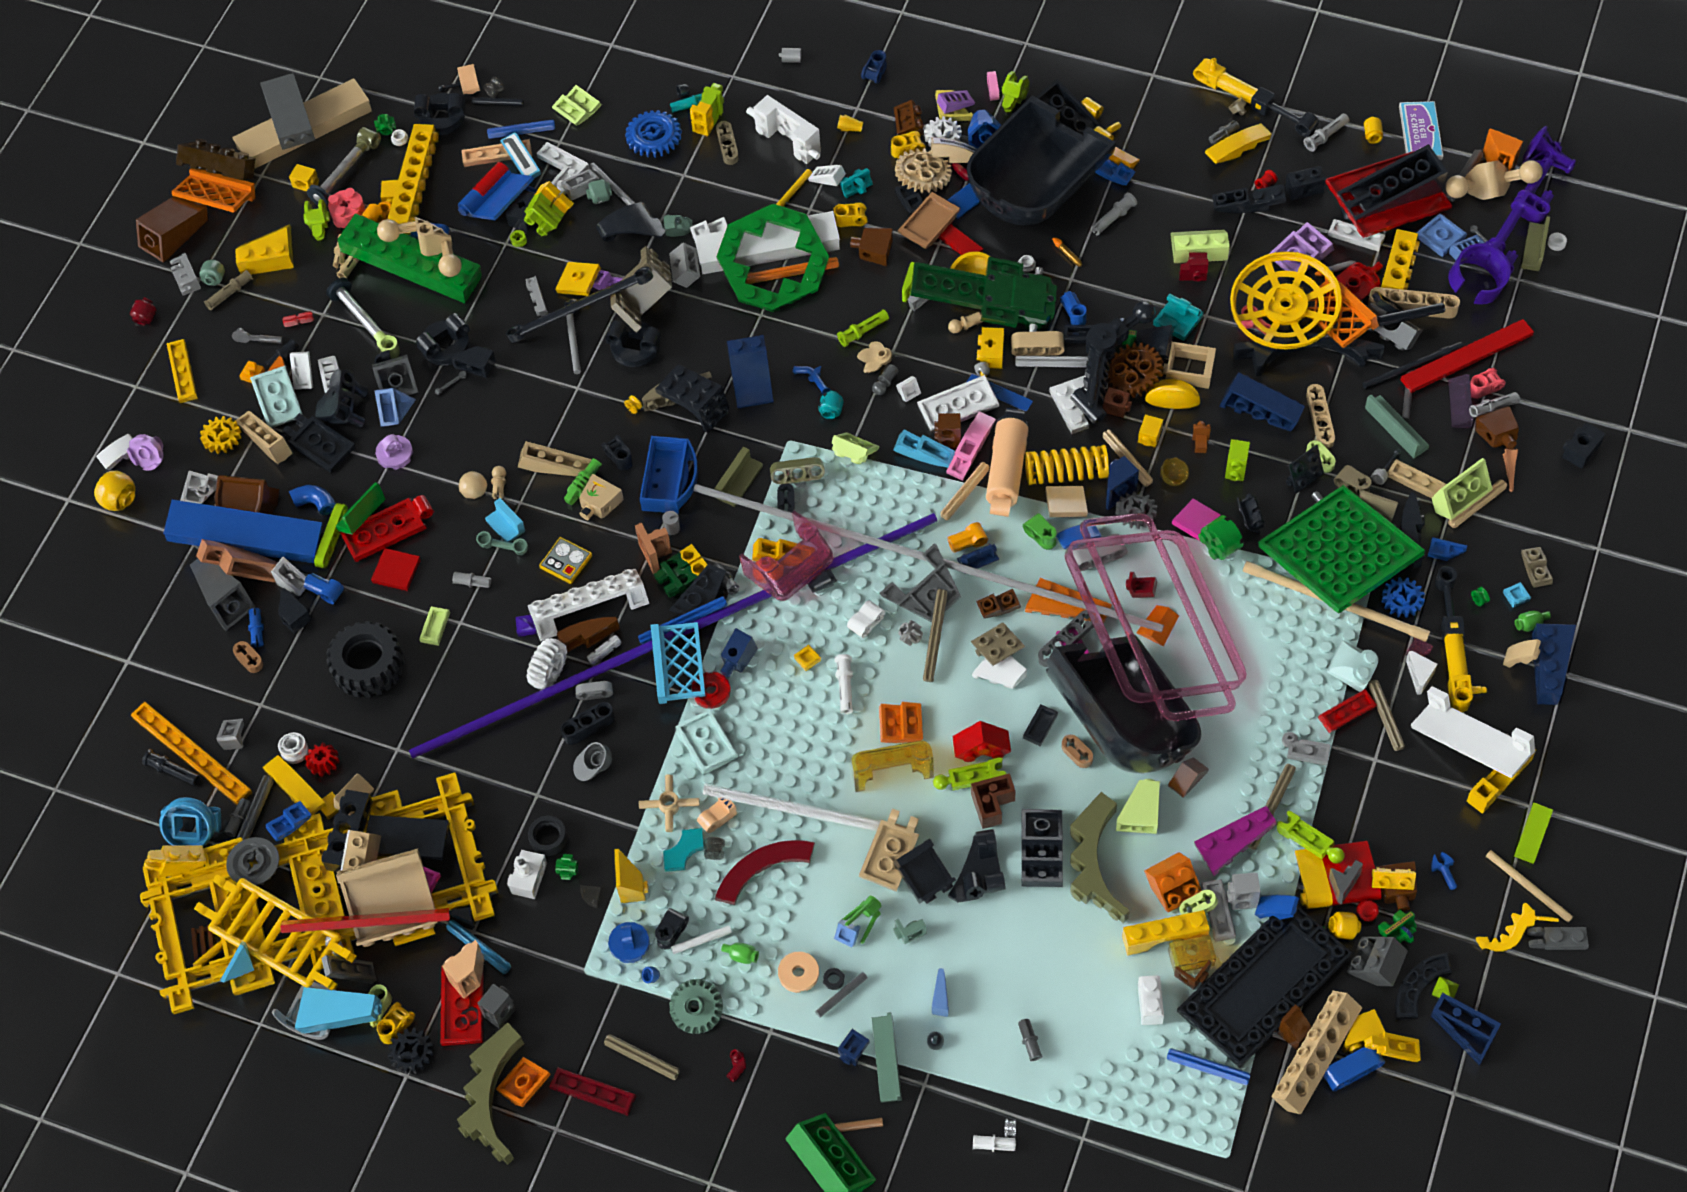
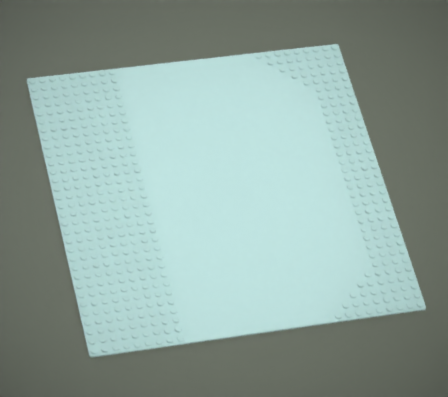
[584,441,1370,1158]

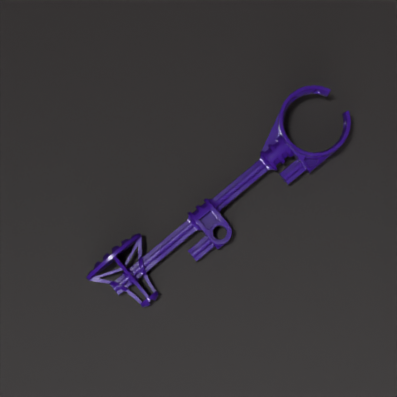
[1448,126,1576,304]

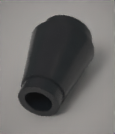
[807,568,837,593]

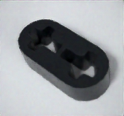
[777,483,795,513]

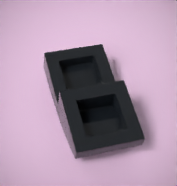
[894,185,923,215]

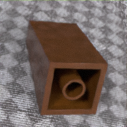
[136,191,208,262]

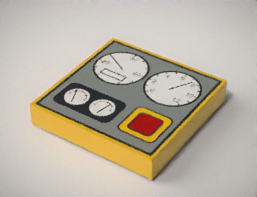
[539,537,592,584]

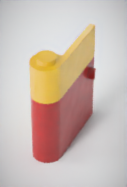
[1295,841,1381,909]

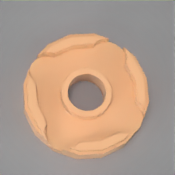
[778,952,819,993]

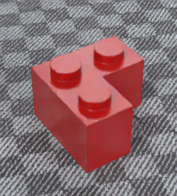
[952,721,1011,762]

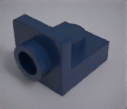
[838,1028,870,1066]

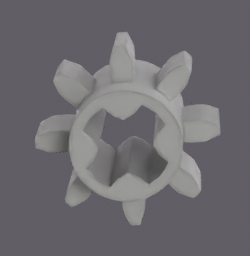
[898,620,923,646]

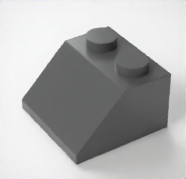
[372,355,418,395]

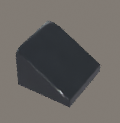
[451,907,475,928]

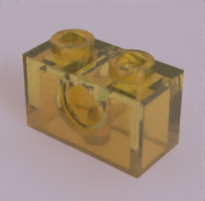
[1168,935,1216,973]

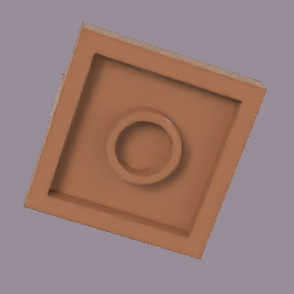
[635,523,672,574]

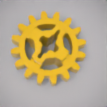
[200,416,241,454]

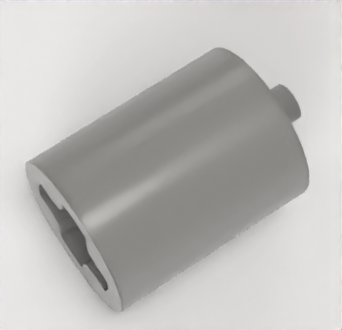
[779,48,802,63]
[662,511,680,535]

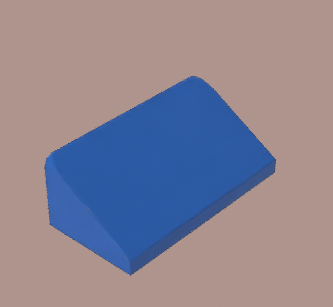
[947,183,980,219]

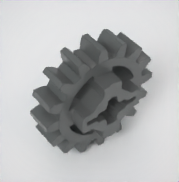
[1115,491,1157,529]

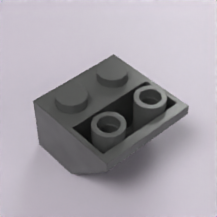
[1347,936,1408,986]

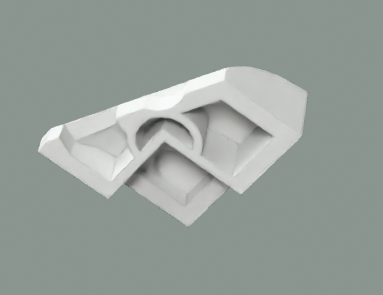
[180,471,218,504]
[972,656,1027,689]

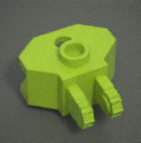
[1002,71,1030,113]
[304,199,330,242]

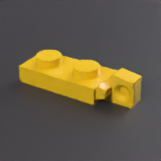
[1364,1032,1421,1062]

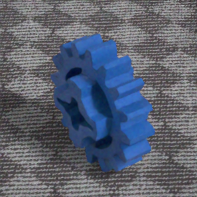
[1381,577,1425,618]

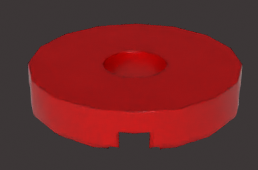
[692,672,731,709]

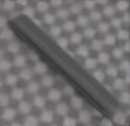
[1445,149,1484,202]
[237,775,274,840]

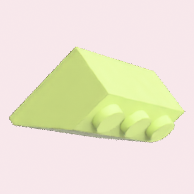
[1171,230,1229,263]
[1432,458,1493,520]

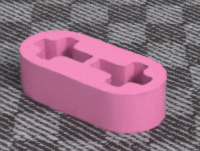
[987,71,999,101]

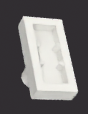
[290,352,313,389]

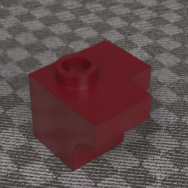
[1179,252,1209,281]

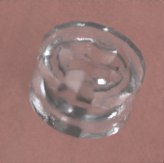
[1005,1118,1016,1138]

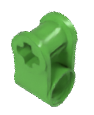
[1022,513,1057,550]

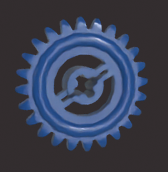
[625,110,682,158]

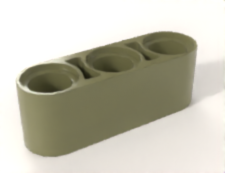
[770,457,825,484]

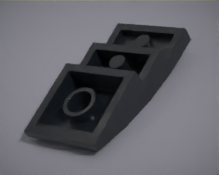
[1021,809,1063,887]

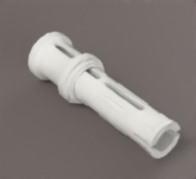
[835,654,853,714]

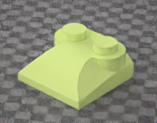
[832,432,879,464]

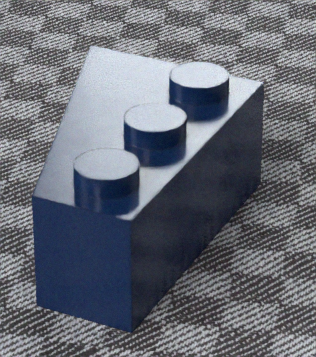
[1431,993,1501,1066]

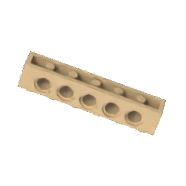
[1271,991,1362,1114]

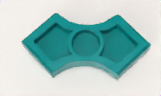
[663,828,704,872]

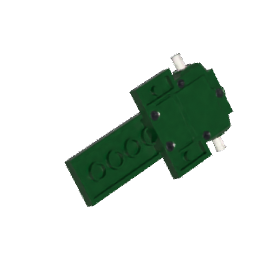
[910,257,1057,332]

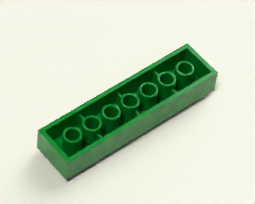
[338,214,482,304]

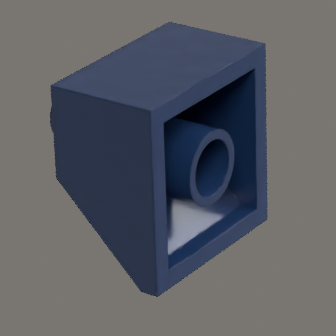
[1106,456,1139,510]

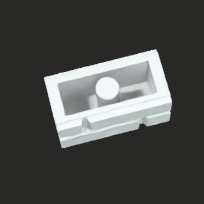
[1138,975,1164,1025]

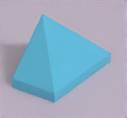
[220,941,254,983]

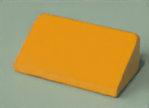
[1109,147,1140,169]

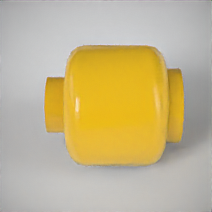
[1328,911,1361,940]

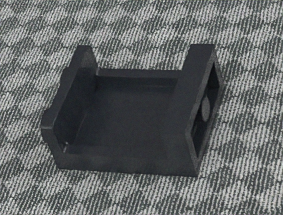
[893,838,956,904]

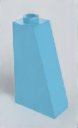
[295,987,382,1034]

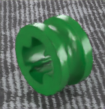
[1471,587,1490,606]

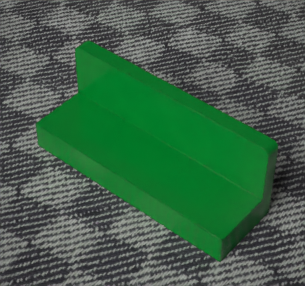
[336,482,385,535]

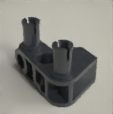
[315,369,368,428]

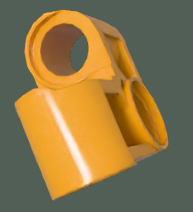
[361,201,391,223]

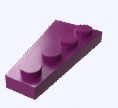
[1194,806,1277,876]

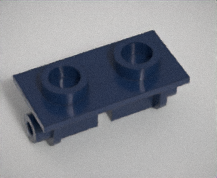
[957,544,999,574]

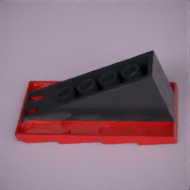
[1325,144,1452,238]

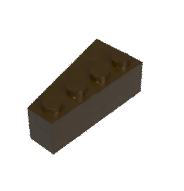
[176,139,256,180]

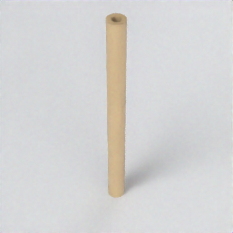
[1486,850,1573,923]

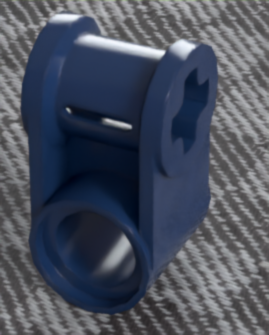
[861,50,887,84]

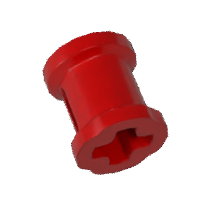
[1254,170,1278,189]

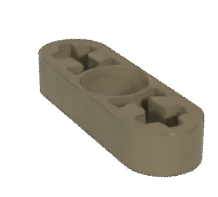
[716,121,739,165]

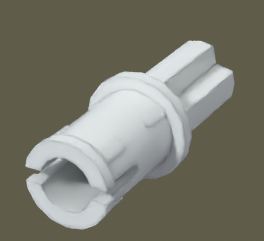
[973,1135,1016,1152]

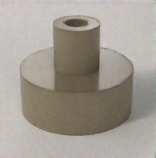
[1229,97,1247,116]

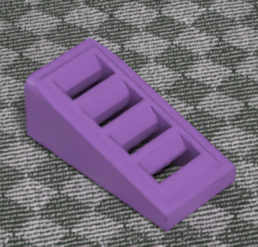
[937,90,975,114]

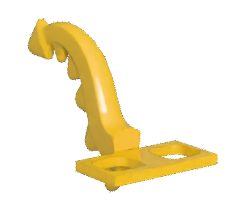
[1476,903,1559,952]

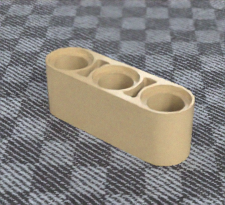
[1011,331,1065,356]

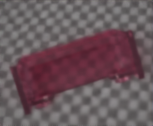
[739,510,834,601]

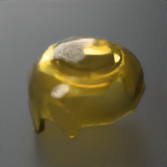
[1160,457,1189,486]

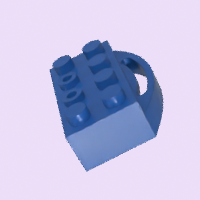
[640,436,698,514]

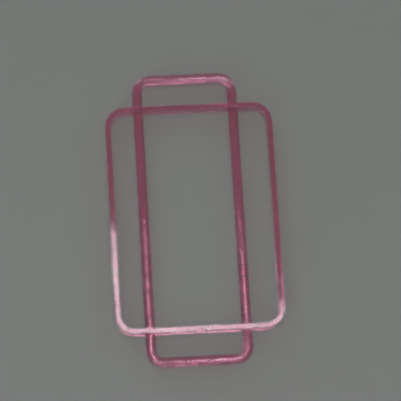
[1064,513,1247,721]

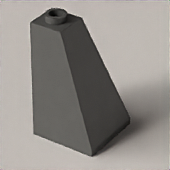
[190,559,255,631]

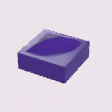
[516,615,537,637]

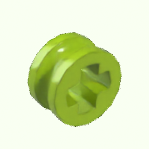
[510,230,527,247]

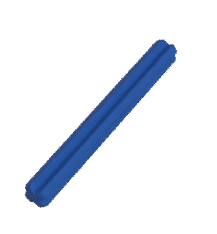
[638,597,727,644]

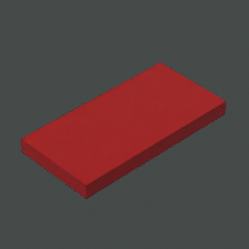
[440,965,484,1046]

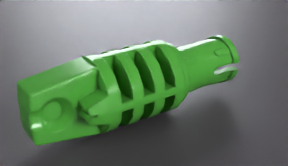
[564,458,602,506]

